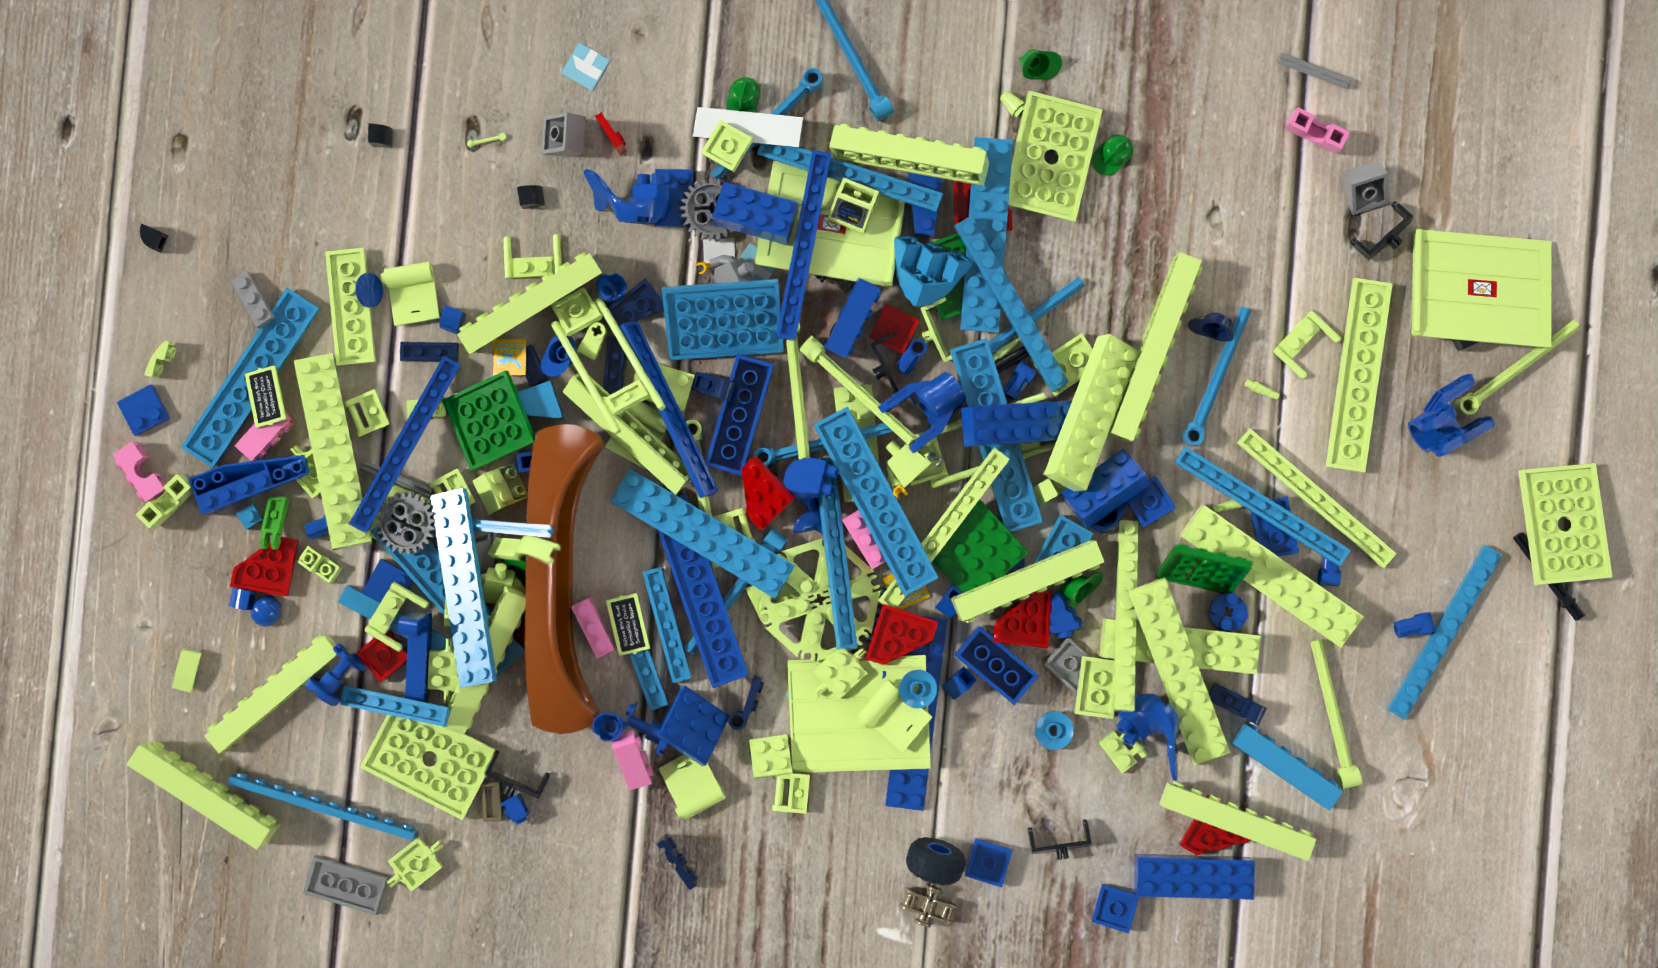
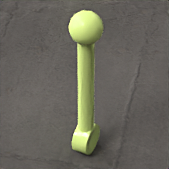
[467,133,507,148]

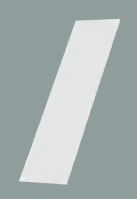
[693,107,803,147]

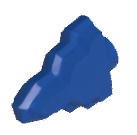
[1049,591,1084,638]

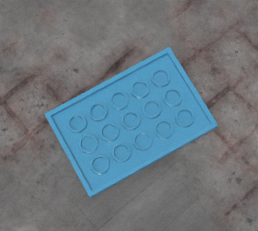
[662,279,784,360]

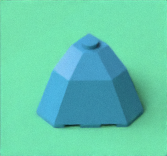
[894,236,973,307]

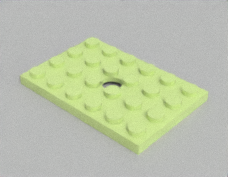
[1008,91,1102,222]
[1518,463,1613,585]
[360,715,499,820]

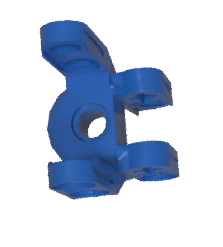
[878,372,966,454]
[1408,374,1495,457]

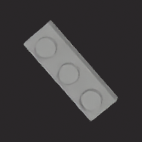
[231,271,276,329]

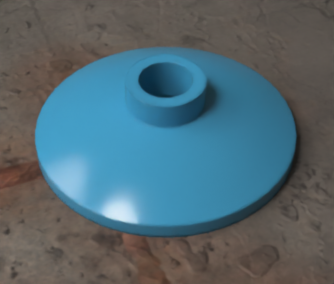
[899,669,937,709]
[1035,711,1073,750]

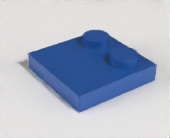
[117,384,171,436]
[1126,476,1176,528]
[362,559,413,603]
[965,838,1013,888]
[1091,884,1139,933]

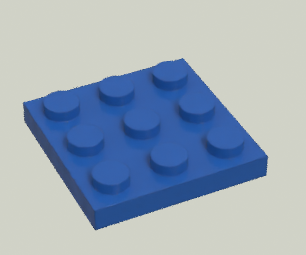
[657,686,730,766]

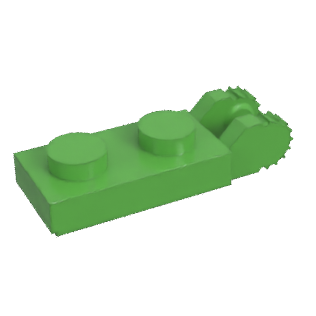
[260,496,290,550]

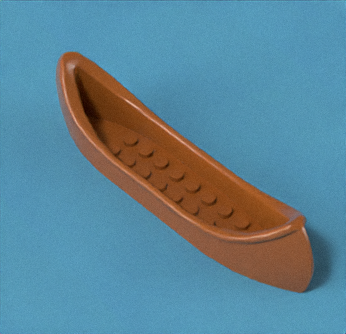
[525,424,604,734]

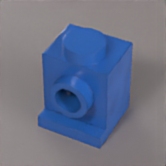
[500,793,530,825]

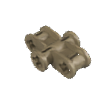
[899,884,958,928]

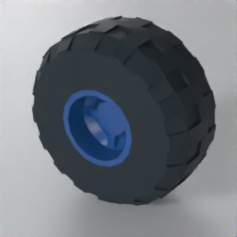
[906,837,966,886]

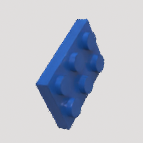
[654,169,694,227]
[1250,496,1299,557]

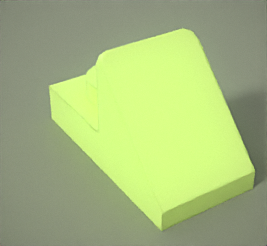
[1033,478,1067,505]

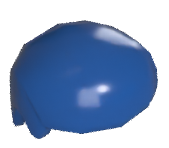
[596,273,627,302]
[250,595,281,627]
[592,712,624,742]

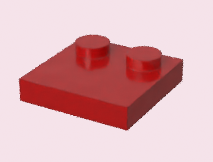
[595,112,627,156]
[869,303,920,354]
[356,630,407,682]

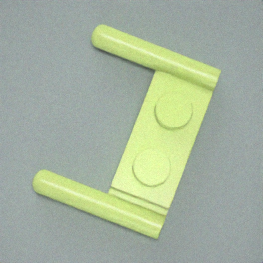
[503,234,562,279]
[1273,310,1341,379]
[364,581,429,652]

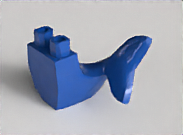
[584,169,670,224]
[782,458,839,534]
[1116,693,1179,780]

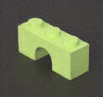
[136,474,193,529]

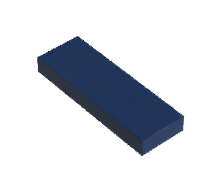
[603,337,626,395]
[400,342,459,362]

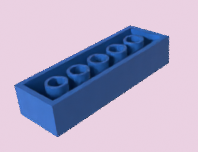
[705,354,775,476]
[961,401,1072,447]
[1134,854,1255,900]

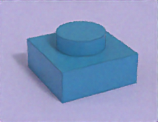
[236,503,264,530]

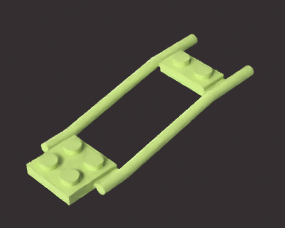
[551,287,666,435]
[910,393,1056,489]

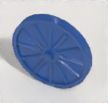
[356,273,383,308]

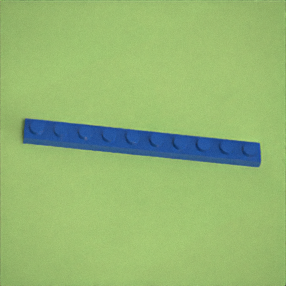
[776,150,832,341]
[619,321,718,499]
[349,356,461,534]

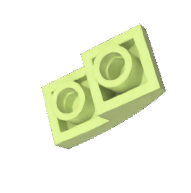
[144,341,176,378]
[297,546,343,584]
[172,648,202,693]

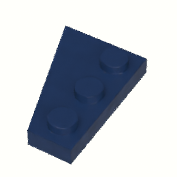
[603,279,664,327]
[657,835,698,890]

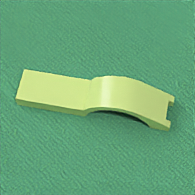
[487,535,561,564]

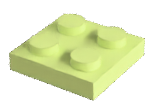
[701,120,754,172]
[749,734,793,779]

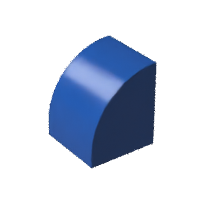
[440,305,466,335]
[516,452,532,474]
[935,584,964,619]
[229,587,256,610]
[942,666,976,700]

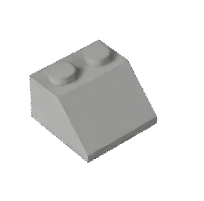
[542,112,586,156]
[1342,161,1389,215]

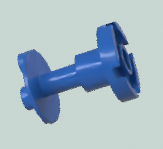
[305,643,367,706]
[623,702,668,757]

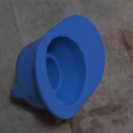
[541,335,577,377]

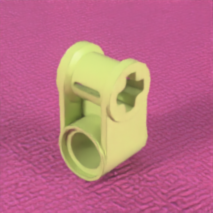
[577,322,608,361]

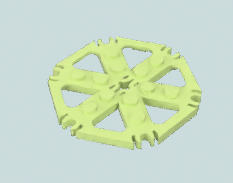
[759,538,881,662]

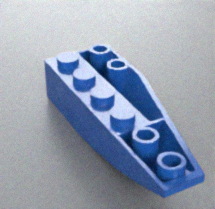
[188,455,311,515]

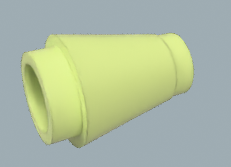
[1000,91,1025,119]

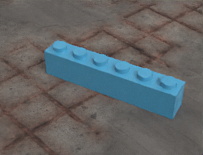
[1230,724,1343,811]

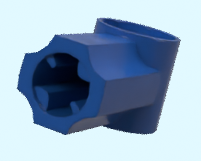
[895,339,927,376]
[1003,360,1037,401]
[305,515,329,540]
[1317,557,1341,587]
[1393,612,1435,638]

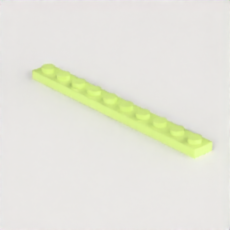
[1237,428,1397,568]
[878,447,1010,608]
[1113,520,1138,712]

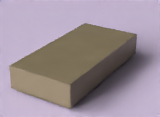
[481,781,504,822]

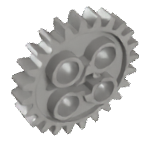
[679,178,733,241]
[375,491,436,554]

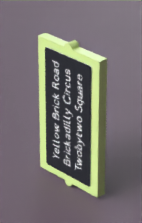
[245,366,287,428]
[606,593,650,656]

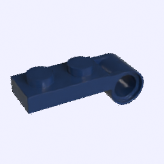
[691,372,736,402]
[729,675,764,730]
[1209,682,1267,726]

